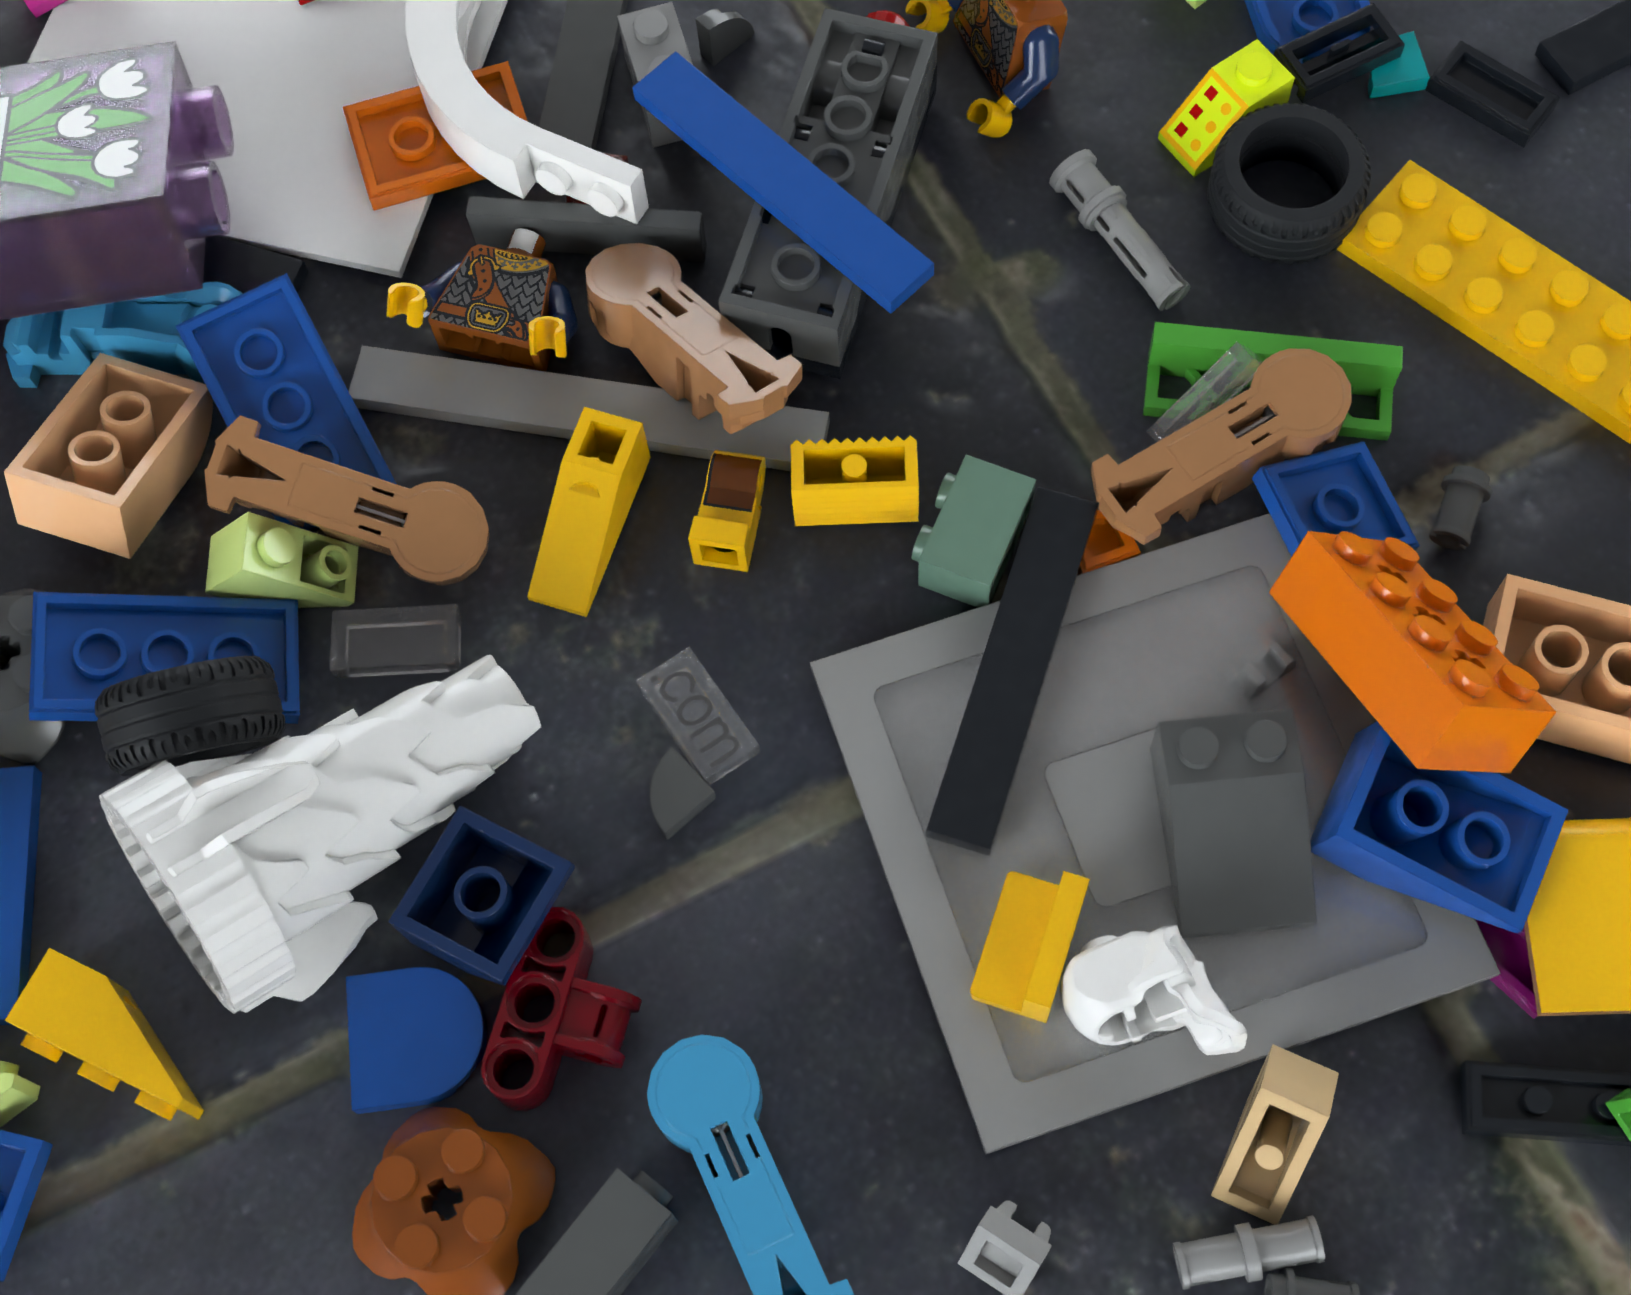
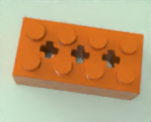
[1269,531,1556,773]

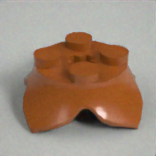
[352,1106,556,1295]

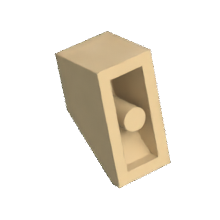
[1211,1044,1339,1225]

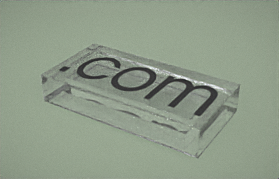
[636,647,760,785]

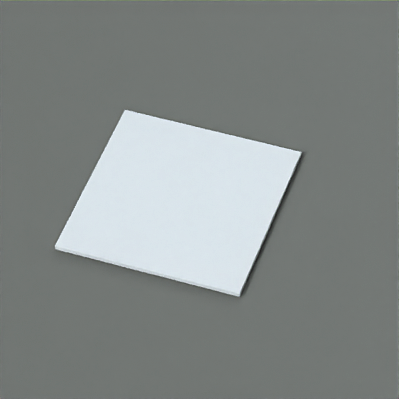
[0,0,508,278]

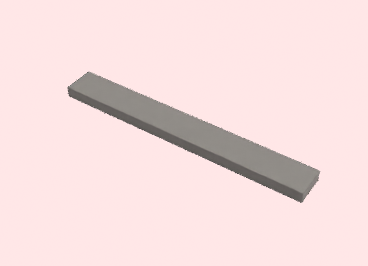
[349,345,830,471]

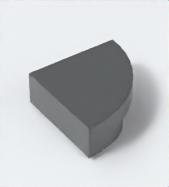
[696,9,755,66]
[650,746,716,840]

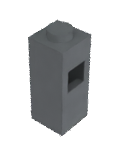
[515,1168,678,1295]

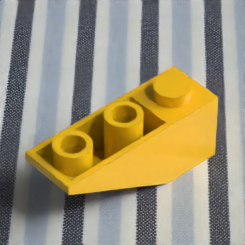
[527,407,651,617]
[4,948,204,1121]

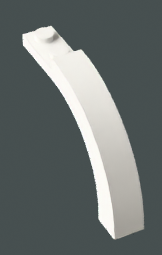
[404,0,649,224]

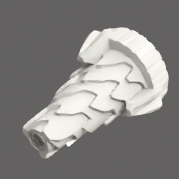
[99,655,541,1014]

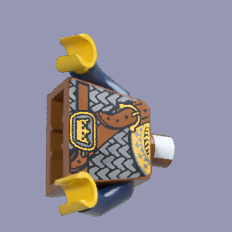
[905,0,1068,138]
[386,228,578,372]

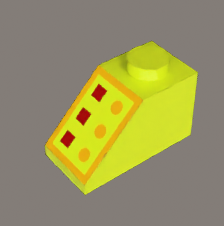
[1158,39,1295,177]

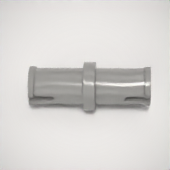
[1173,1215,1325,1290]

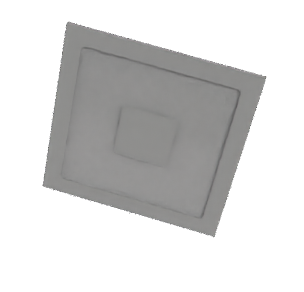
[810,513,1500,1154]

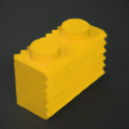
[790,435,919,526]

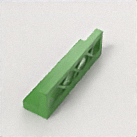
[1143,322,1403,441]

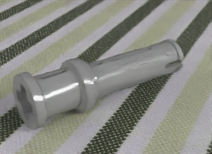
[1049,149,1191,311]

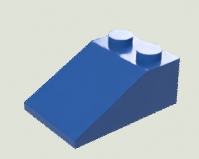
[1310,721,1568,933]

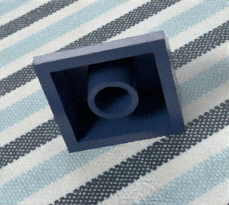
[388,806,575,986]

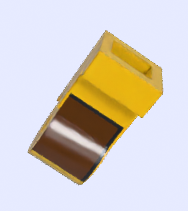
[688,450,766,572]

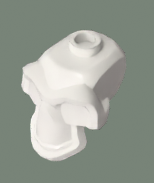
[1060,925,1247,1055]

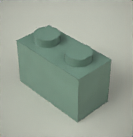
[912,454,1036,608]

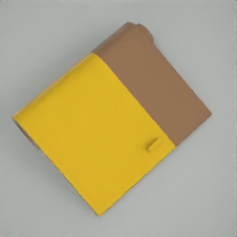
[1524,818,1631,1016]

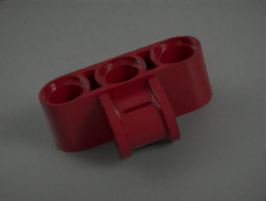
[481,907,642,1111]

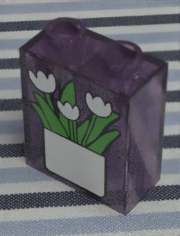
[0,41,234,320]

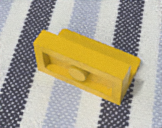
[970,871,1090,1023]

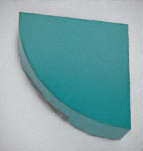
[1367,31,1430,99]

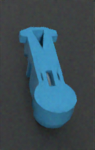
[3,282,243,388]
[647,1034,854,1295]

